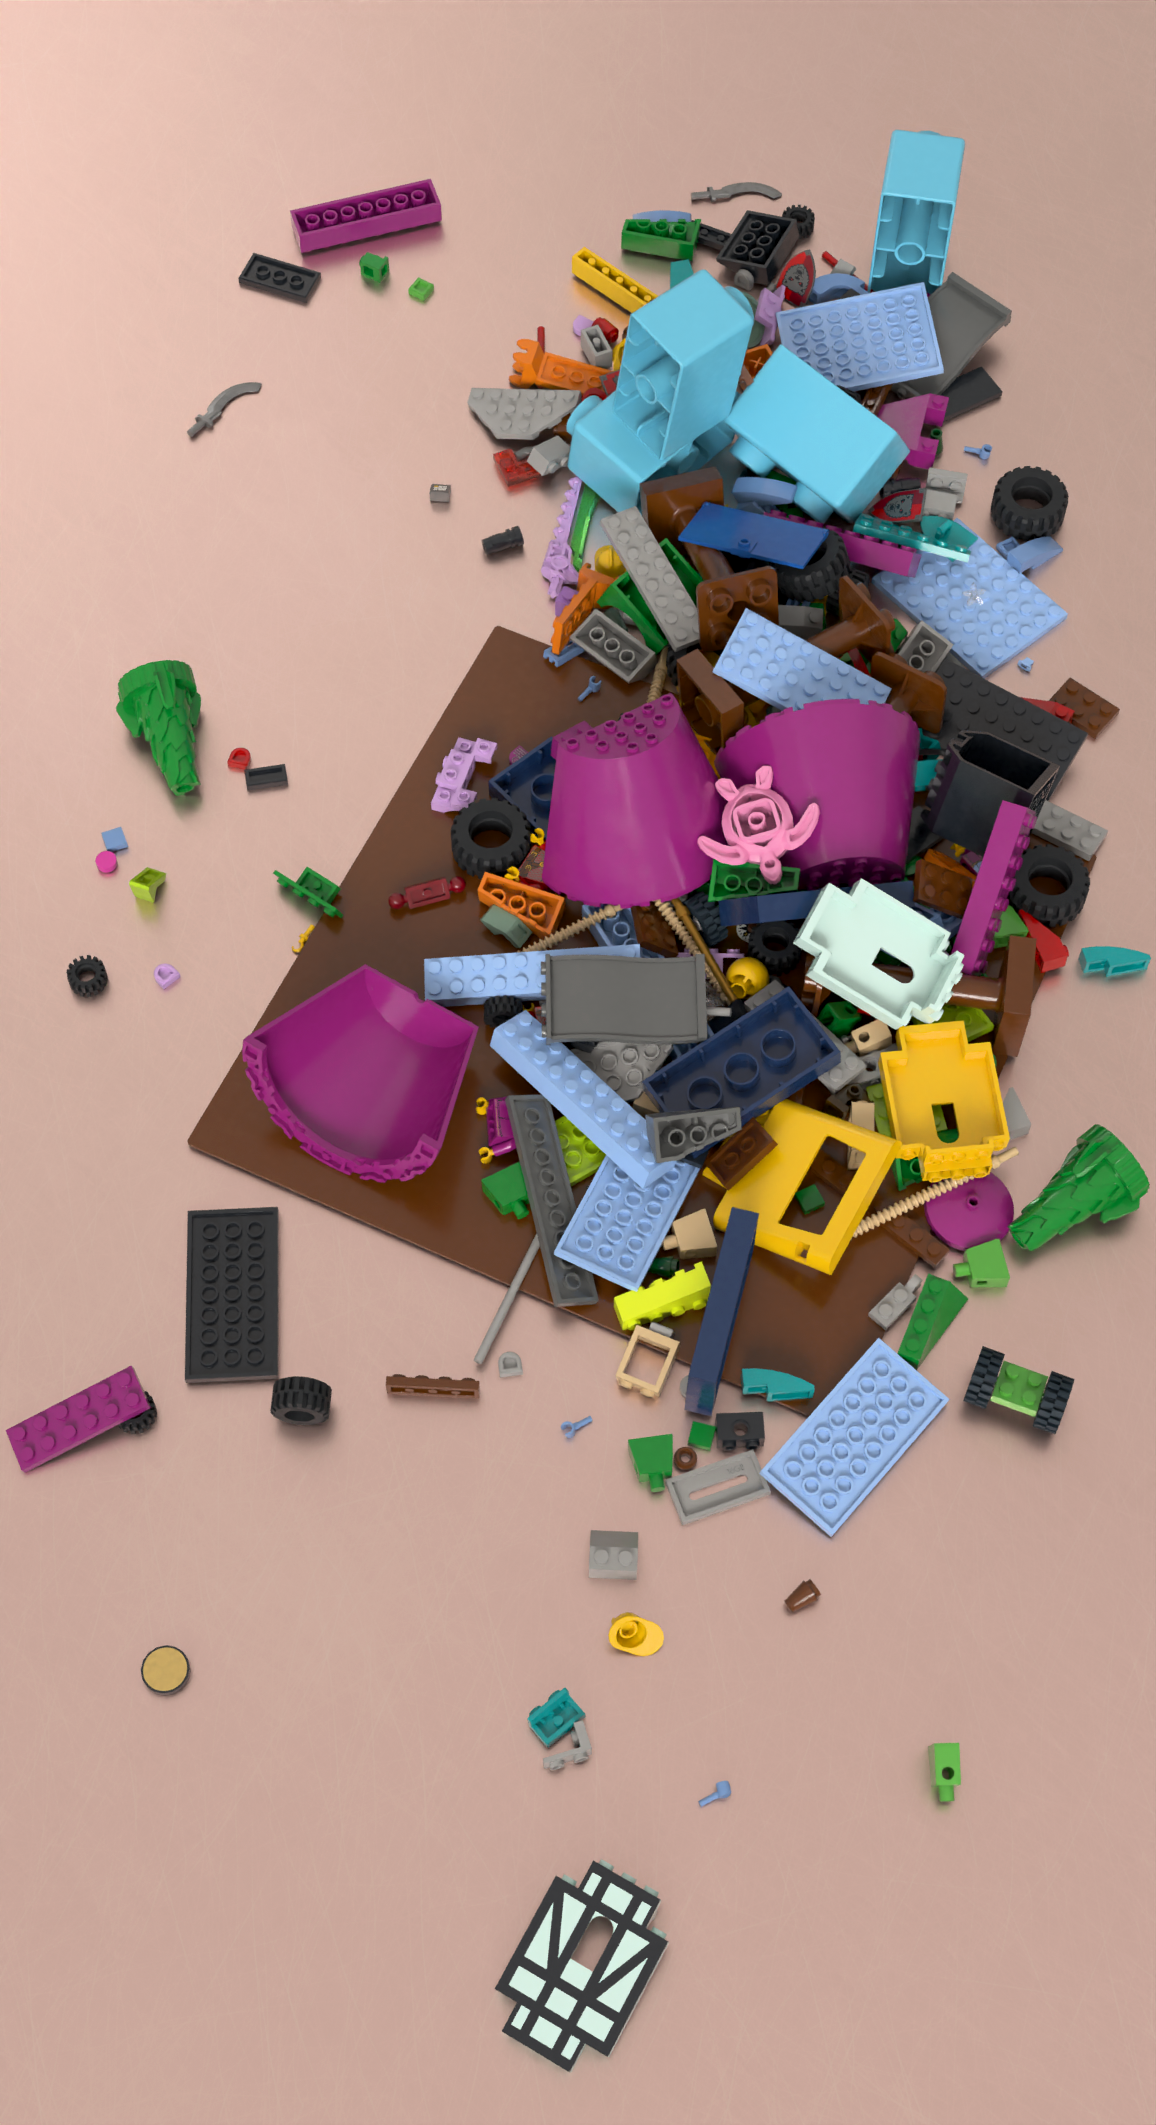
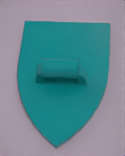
[920,516,978,562]

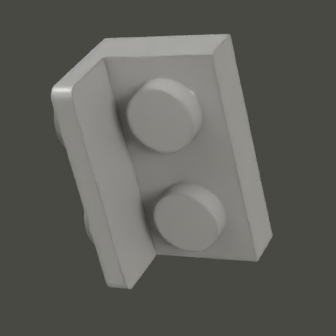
[926,467,968,504]

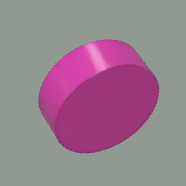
[95,851,117,873]

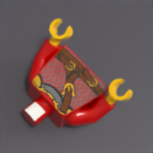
[504,828,551,892]

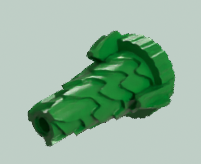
[116,660,201,796]
[1007,1124,1150,1251]

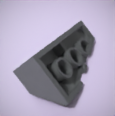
[778,605,823,640]
[646,1107,742,1163]

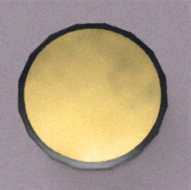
[141,1645,191,1696]

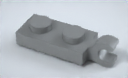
[868,1274,922,1331]

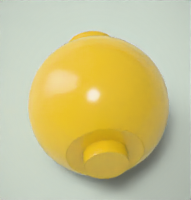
[726,957,769,1000]

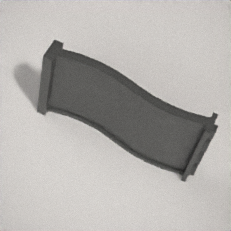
[891,272,1012,399]
[541,954,707,1045]

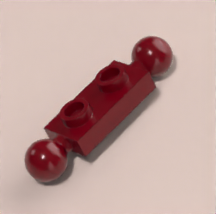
[388,876,466,909]

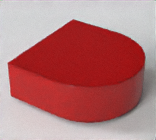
[227,748,251,770]

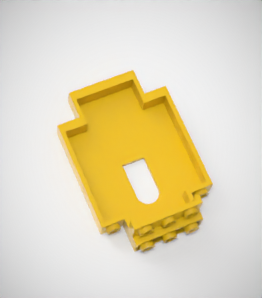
[878,1020,1010,1182]

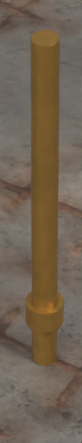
[671,897,737,1004]

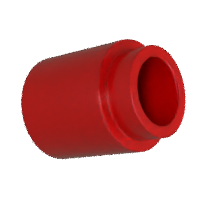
[591,317,619,344]

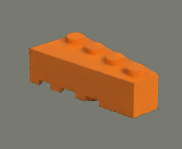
[477,872,566,940]

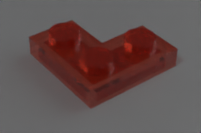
[493,448,542,487]

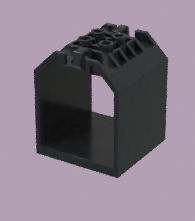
[920,730,1060,857]

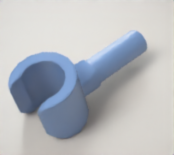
[964,444,992,460]
[577,676,601,702]
[561,1416,592,1438]
[698,1781,731,1807]

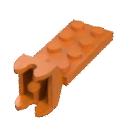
[509,339,614,398]
[551,563,620,655]

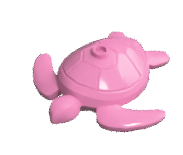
[697,766,820,884]

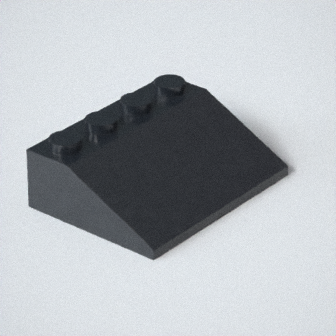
[716,210,799,286]

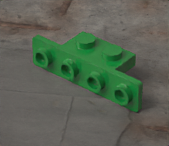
[273,867,344,919]

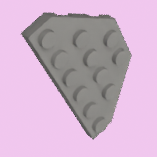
[467,388,582,440]
[570,1041,674,1103]

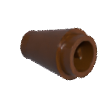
[784,1579,821,1613]

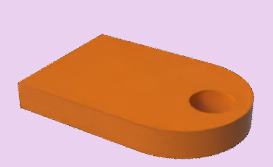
[924,849,977,889]

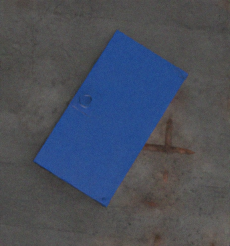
[678,502,829,569]

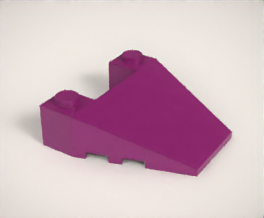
[877,393,949,469]

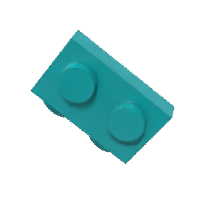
[527,1688,586,1748]

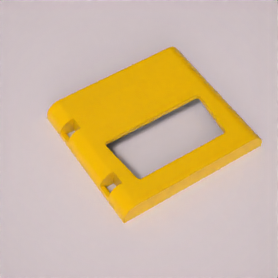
[713,1099,902,1275]

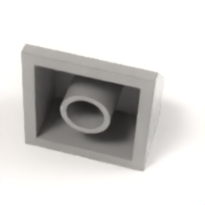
[589,1530,638,1580]

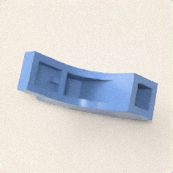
[808,273,869,305]

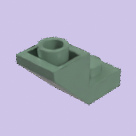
[480,905,532,948]

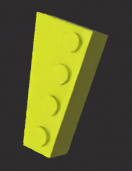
[614,1261,711,1330]

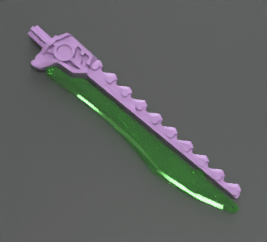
[541,475,600,598]

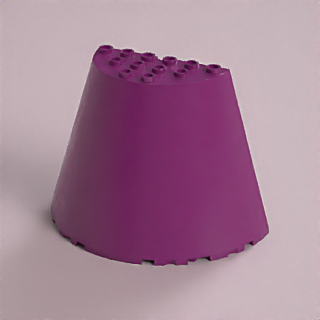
[542,693,729,909]
[714,699,920,891]
[242,964,479,1183]

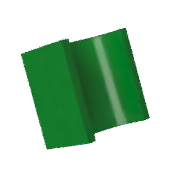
[597,538,703,656]

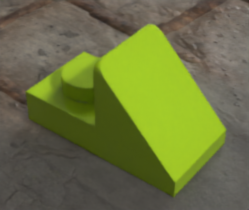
[129,867,166,902]

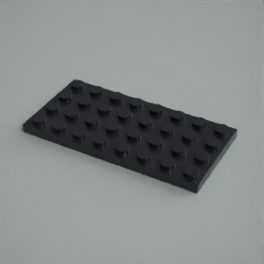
[918,659,1088,801]
[185,1207,279,1383]

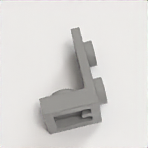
[543,1720,592,1770]

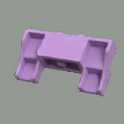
[431,737,497,813]

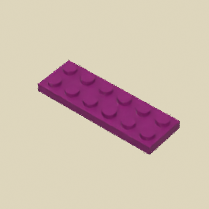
[6,1366,151,1473]

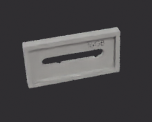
[665,1449,771,1525]

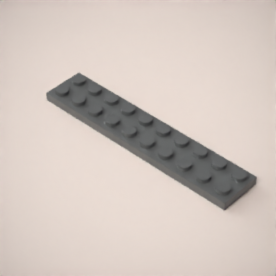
[505,1095,599,1307]

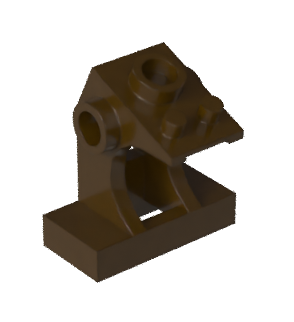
[822,1082,875,1120]

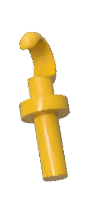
[292,924,315,953]

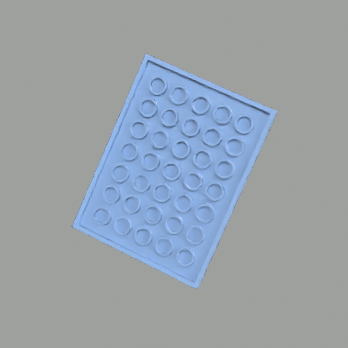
[776,282,944,391]
[871,518,1068,679]

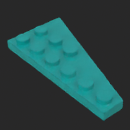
[853,513,971,563]

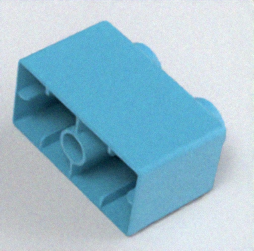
[868,130,965,294]
[613,269,754,460]
[724,344,910,523]
[566,390,741,515]

